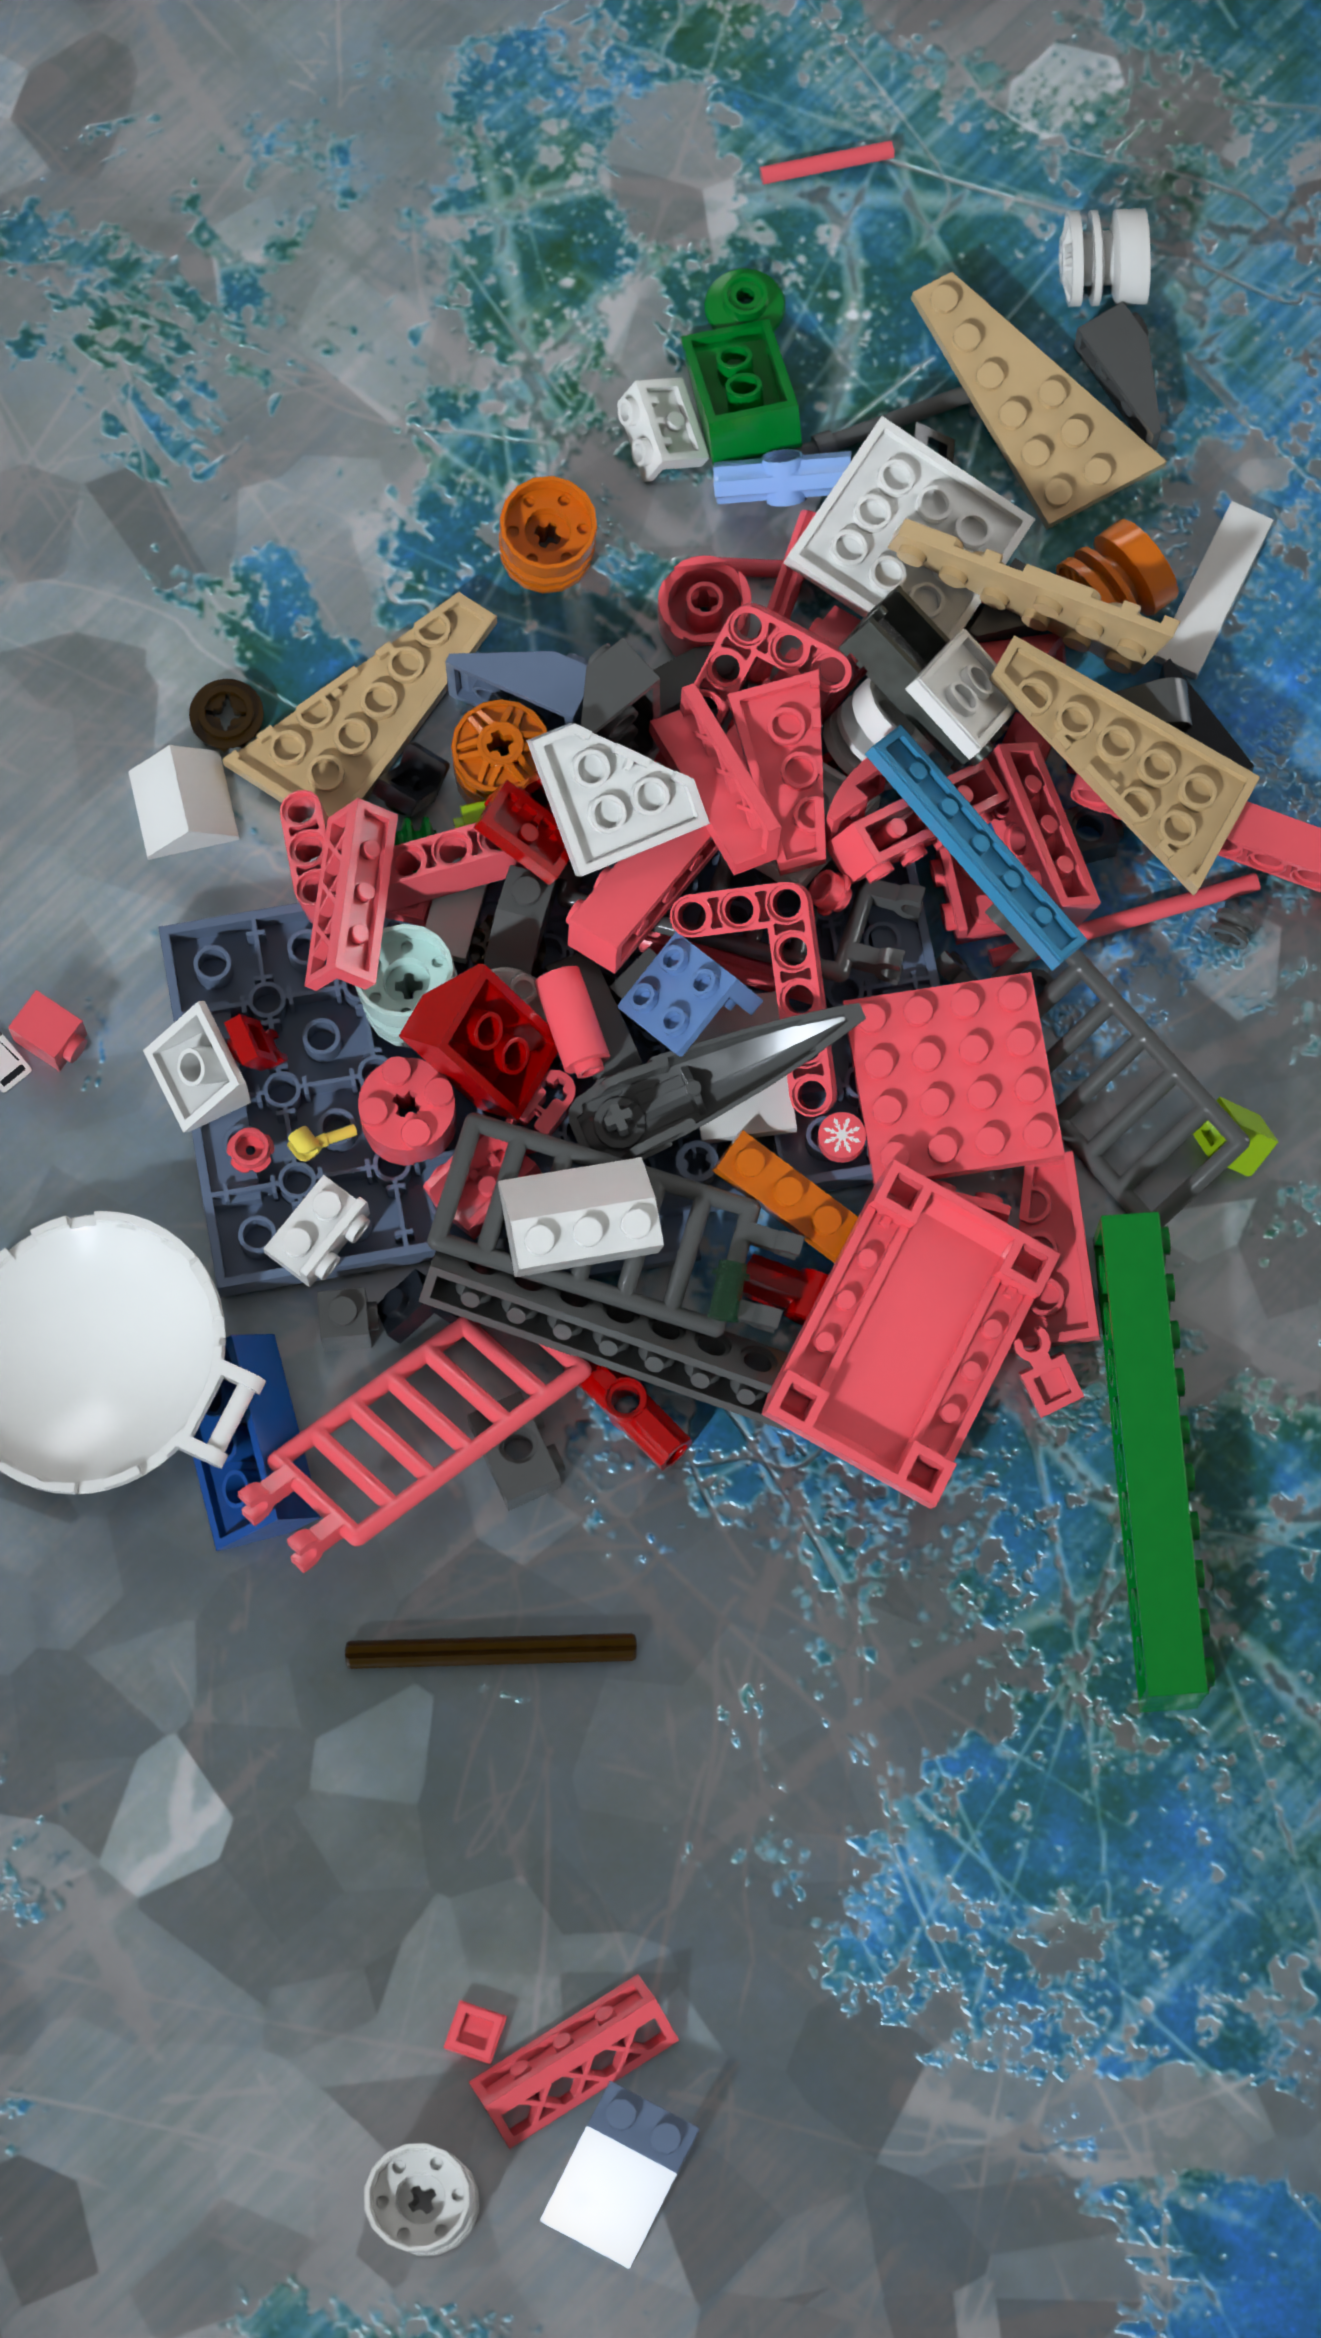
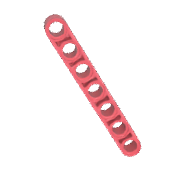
[1070,773,1321,893]

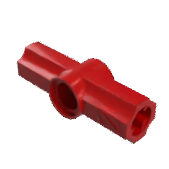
[738,1253,829,1326]
[562,1361,692,1471]

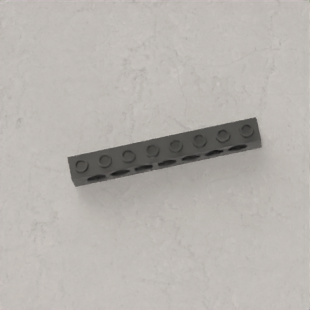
[418,1234,789,1430]

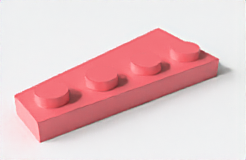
[728,669,826,876]
[1007,1151,1101,1354]

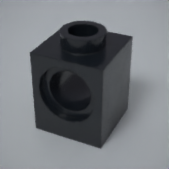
[1064,805,1124,864]

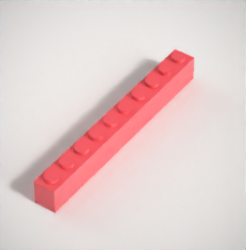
[566,605,867,974]

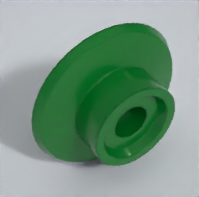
[704,268,786,332]

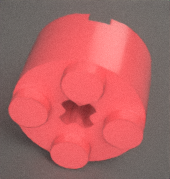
[658,555,751,657]
[358,1056,457,1166]

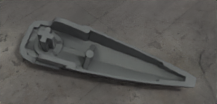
[569,1003,866,1160]

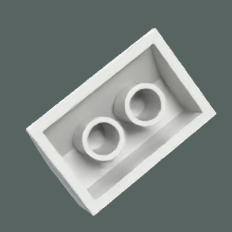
[498,1157,664,1277]

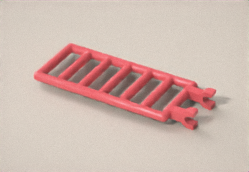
[237,1316,592,1573]

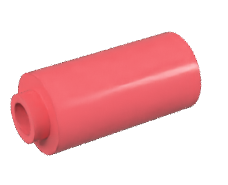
[534,966,611,1078]

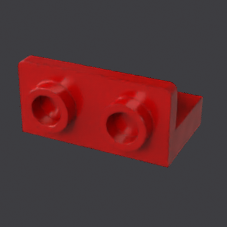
[473,780,569,885]

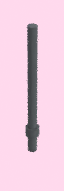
[794,386,971,455]

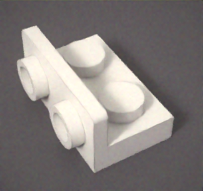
[617,377,710,482]
[263,1175,370,1287]

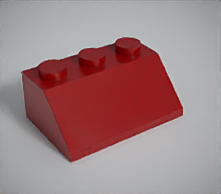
[399,963,558,1121]

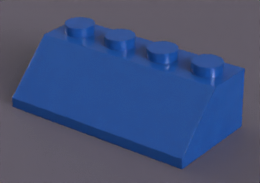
[193,1334,321,1551]

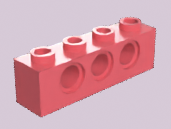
[986,742,1101,928]

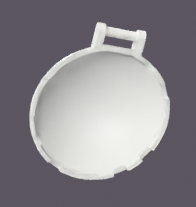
[0,1211,266,1495]

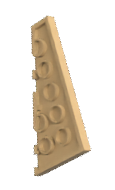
[911,272,1167,530]
[887,518,1180,675]
[222,592,497,832]
[989,635,1260,896]

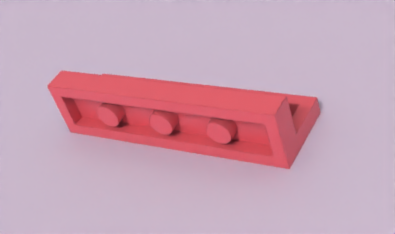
[649,683,781,876]
[304,798,398,991]
[469,1974,679,2149]

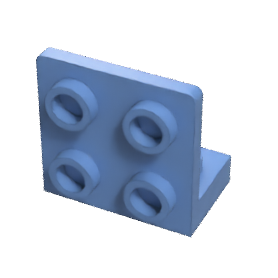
[618,932,763,1057]

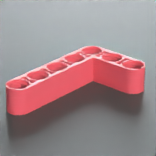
[654,603,856,769]
[280,790,526,924]
[670,882,837,1117]

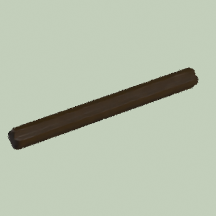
[345,1633,637,1669]

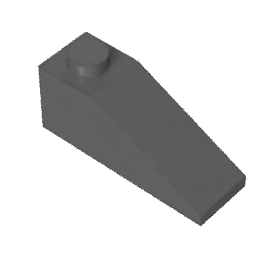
[1074,301,1161,450]

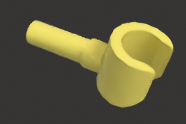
[287,1124,357,1162]

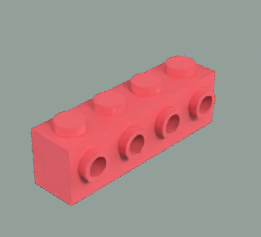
[826,758,1010,885]

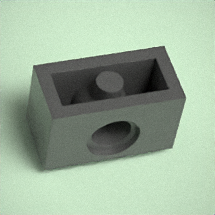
[467,1391,566,1511]

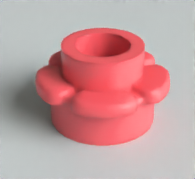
[809,870,852,916]
[227,1127,275,1173]

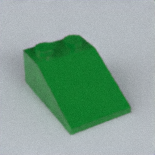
[680,318,802,465]

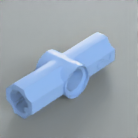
[713,449,853,507]

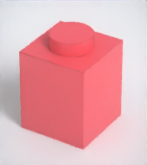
[8,990,88,1072]

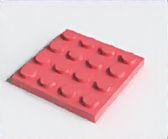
[843,972,1065,1186]

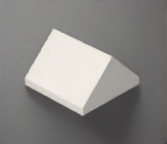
[128,745,240,860]
[143,1001,251,1133]

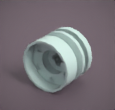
[355,924,458,1048]

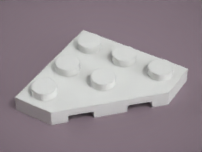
[526,723,710,877]

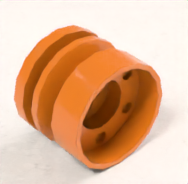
[499,476,597,594]
[1056,519,1179,616]
[451,699,547,804]

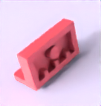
[929,847,1007,945]

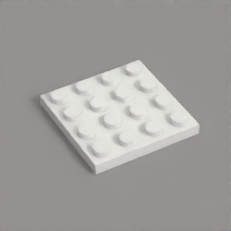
[783,416,1035,640]

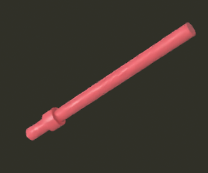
[988,872,1260,968]

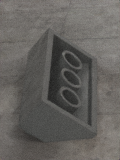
[581,638,660,757]

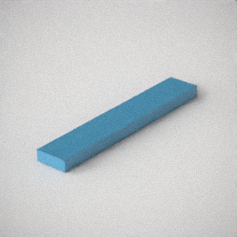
[865,725,1088,971]

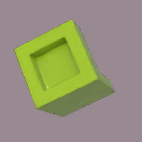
[1193,1096,1279,1177]

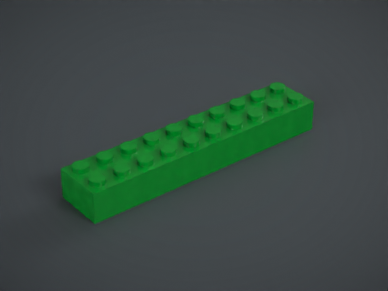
[1093,1212,1215,1713]

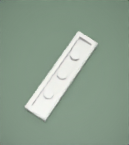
[1154,501,1273,680]

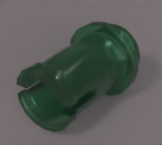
[707,1260,751,1323]

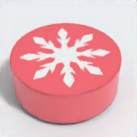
[818,1112,866,1163]

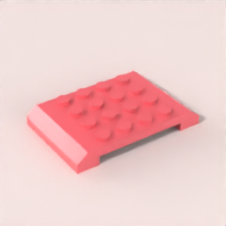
[762,1159,1061,1509]

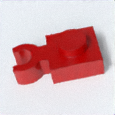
[224,1014,288,1071]

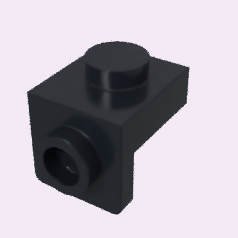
[372,742,450,817]
[377,1269,459,1344]

